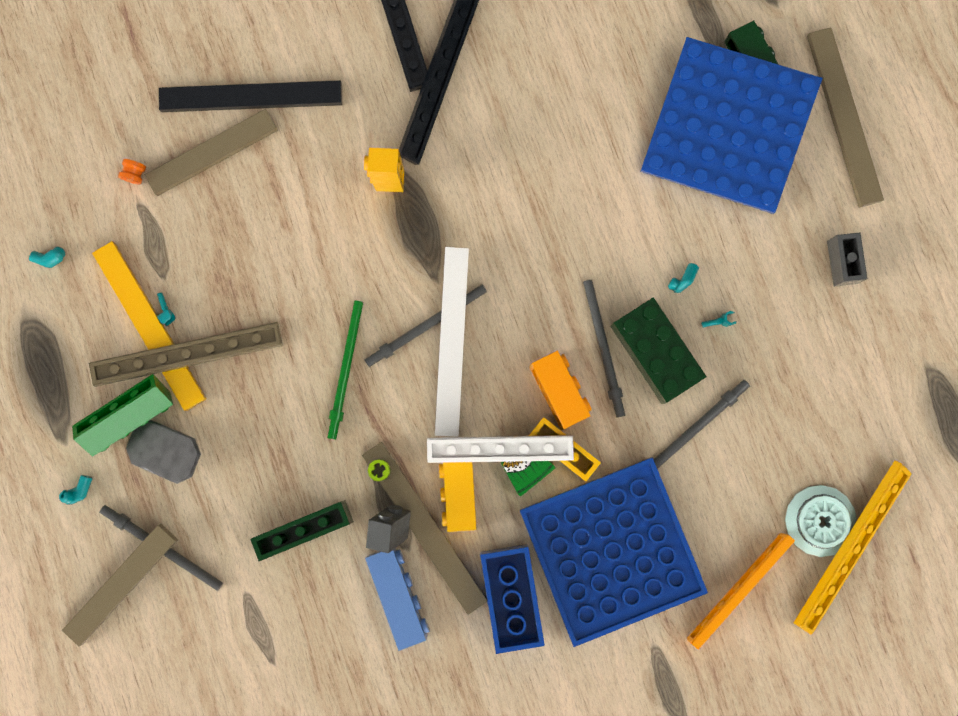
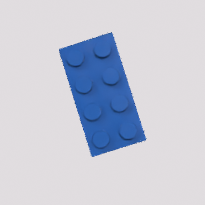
[480,544,545,654]

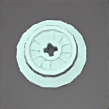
[785,485,857,557]

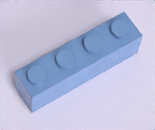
[365,548,430,651]

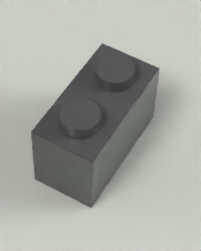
[827,232,868,286]
[366,505,411,553]

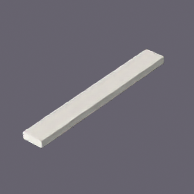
[435,247,469,437]

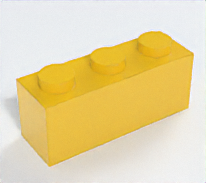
[364,147,405,192]
[528,417,601,481]
[439,462,477,532]

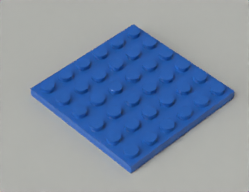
[640,37,823,214]
[520,457,708,647]

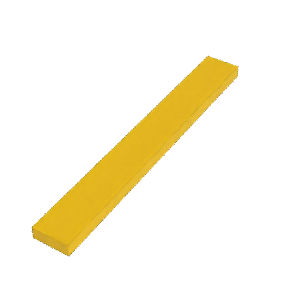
[92,241,207,411]
[793,460,912,635]

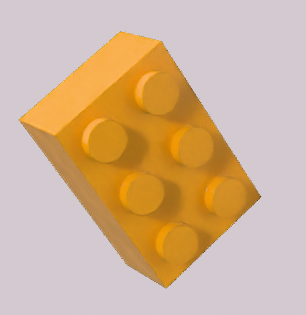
[529,350,592,430]

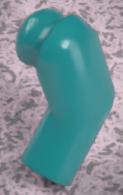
[29,247,66,268]
[668,263,699,293]
[59,475,93,505]

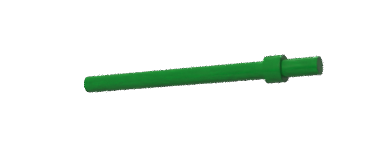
[327,300,364,440]

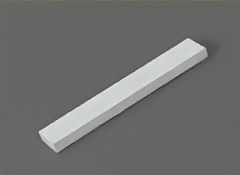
[427,435,574,463]

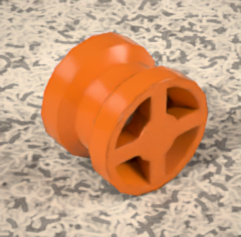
[118,159,146,185]

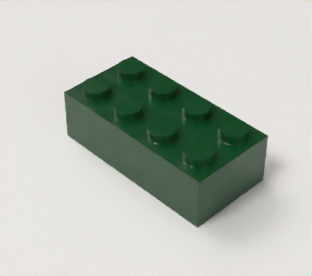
[610,297,707,404]

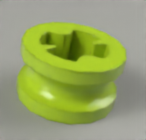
[368,459,390,481]

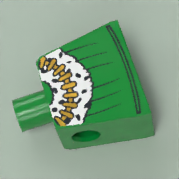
[501,461,555,497]

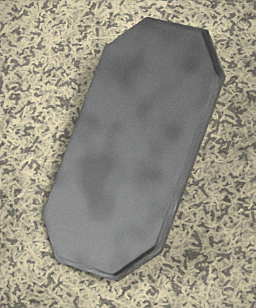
[126,420,201,484]

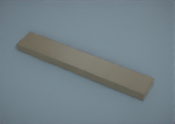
[144,109,278,196]
[62,524,178,647]

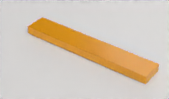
[687,533,795,650]

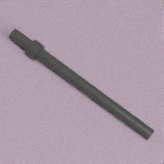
[583,280,626,418]
[364,285,487,367]
[654,380,750,469]
[99,505,223,591]

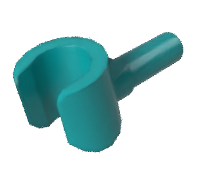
[157,293,176,326]
[701,311,737,328]

